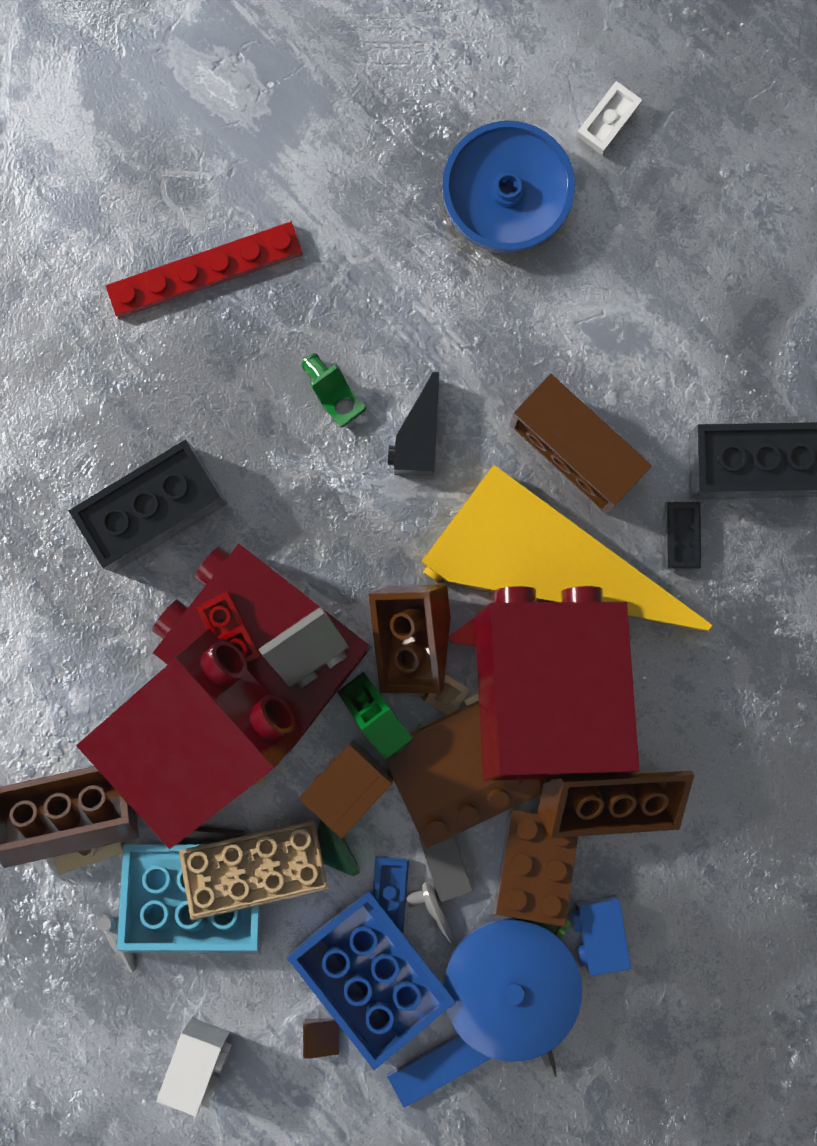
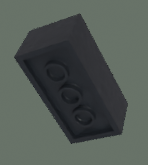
[688,422,817,499]
[68,439,228,573]

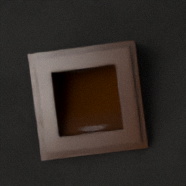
[303,1019,339,1059]

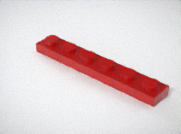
[105,221,303,319]

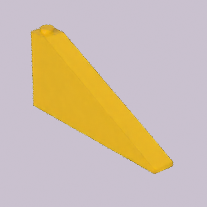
[421,465,712,632]

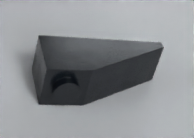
[388,372,439,477]

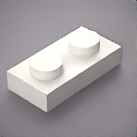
[576,81,642,155]

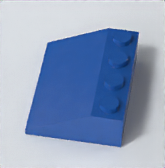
[287,891,456,1070]

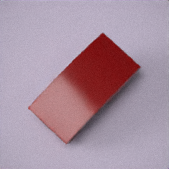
[196,590,260,663]

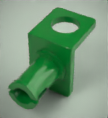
[301,353,366,428]

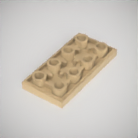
[179,820,329,921]

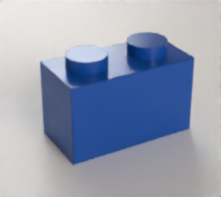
[571,895,631,976]

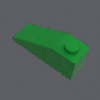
[337,672,413,760]

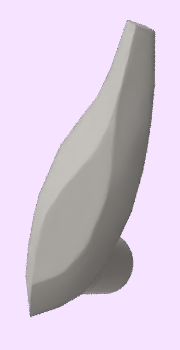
[407,882,454,943]
[98,913,136,973]

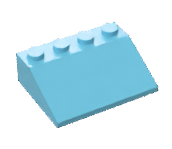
[117,844,262,954]

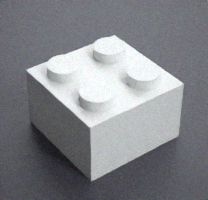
[156,1018,232,1117]

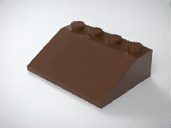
[384,701,547,849]

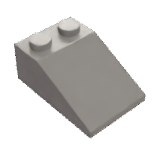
[258,607,350,689]

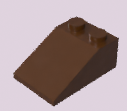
[368,584,451,694]

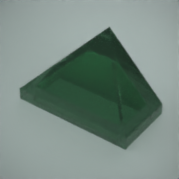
[317,820,361,877]

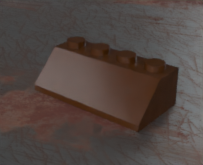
[538,771,694,838]

